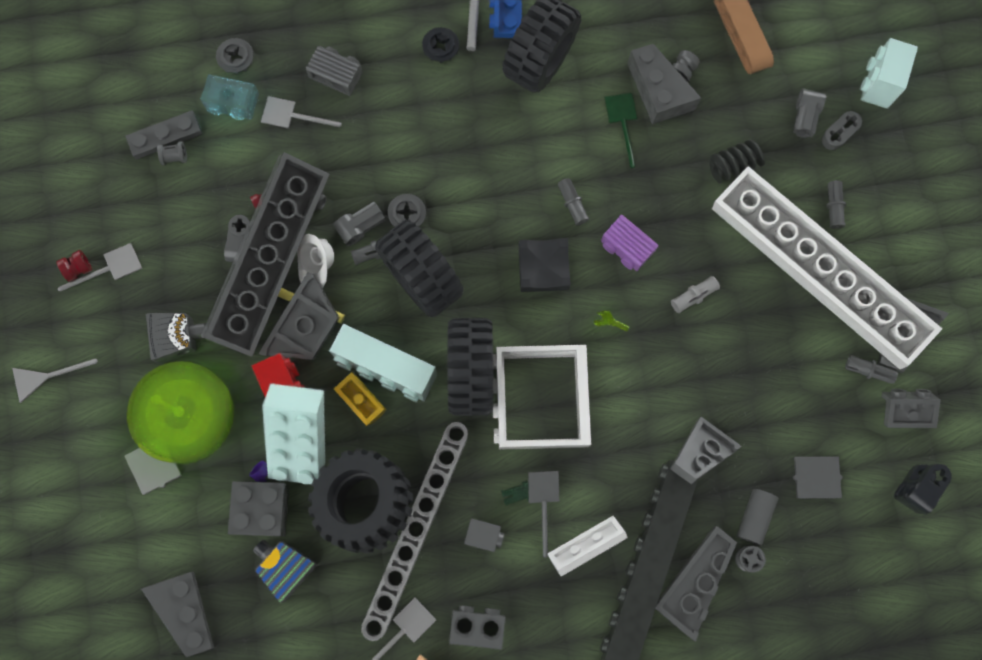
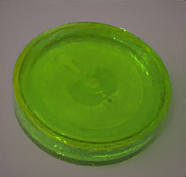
[127,361,234,464]

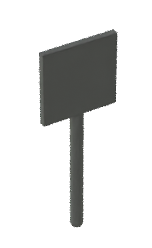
[528,471,559,558]

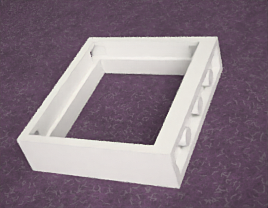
[493,345,591,450]

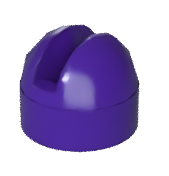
[249,460,268,483]

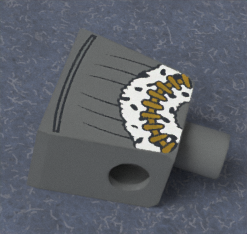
[146,313,206,364]

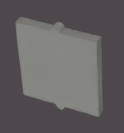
[125,436,182,495]

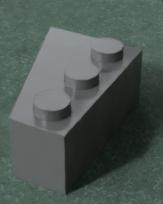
[627,44,701,124]

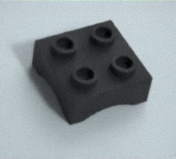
[518,238,571,292]

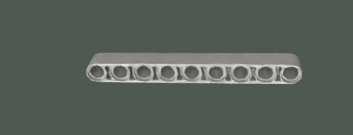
[362,422,468,641]

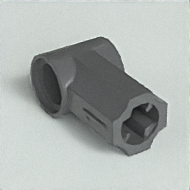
[793,88,826,138]
[333,202,385,246]

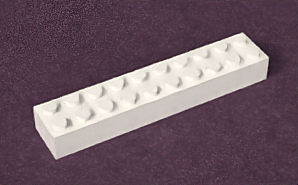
[712,166,942,369]

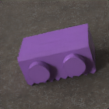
[601,215,659,271]

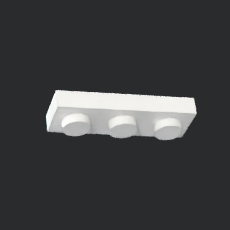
[548,516,627,576]

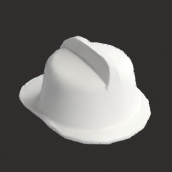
[297,234,334,288]

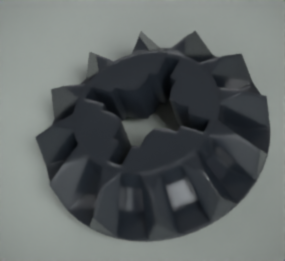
[422,27,459,64]

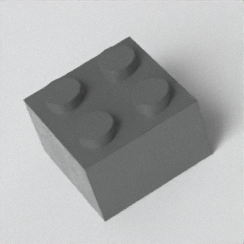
[228,481,290,537]

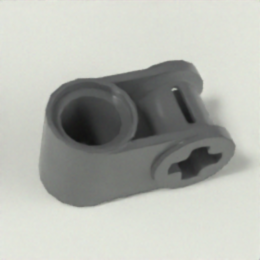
[224,215,250,262]

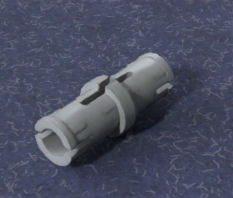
[671,276,720,313]

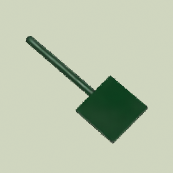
[604,93,637,168]

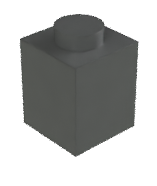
[464,519,504,552]

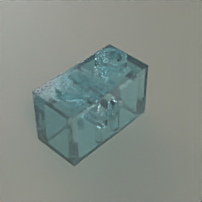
[201,74,259,120]

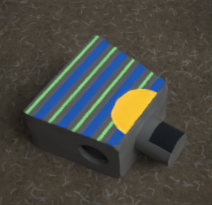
[253,539,318,603]

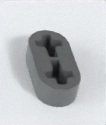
[822,111,862,150]

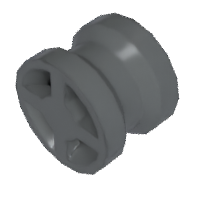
[735,546,766,572]

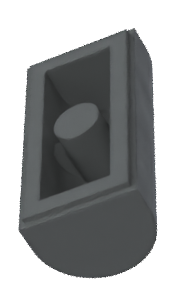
[736,489,779,546]

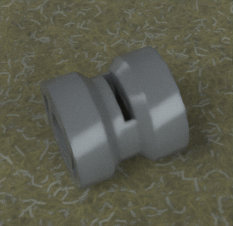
[672,50,700,82]

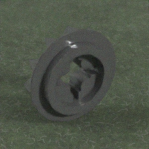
[216,38,254,75]
[388,194,426,227]

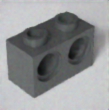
[449,605,505,650]

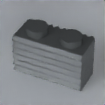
[306,46,363,96]

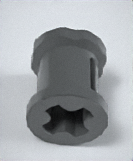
[157,141,187,166]

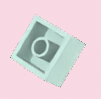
[860,38,918,109]

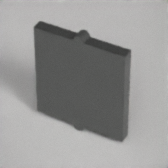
[793,457,843,499]

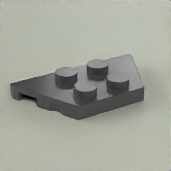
[259,272,340,360]

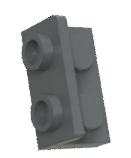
[882,388,941,428]

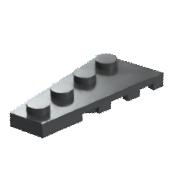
[656,526,737,642]

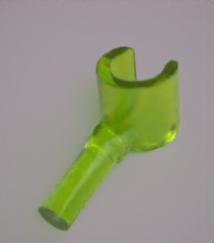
[594,310,629,331]

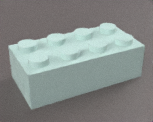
[329,324,437,403]
[263,384,325,484]

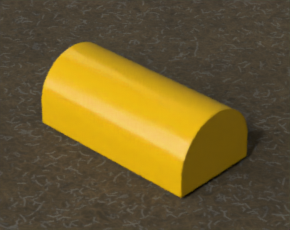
[334,372,386,426]

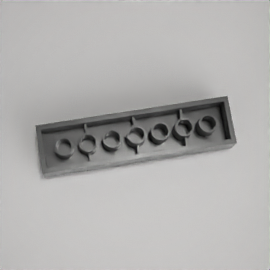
[201,152,330,357]

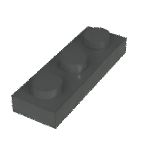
[125,110,203,160]

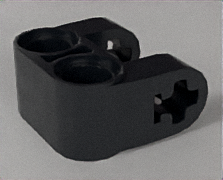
[894,464,952,514]

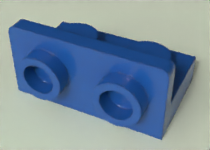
[489,0,522,38]

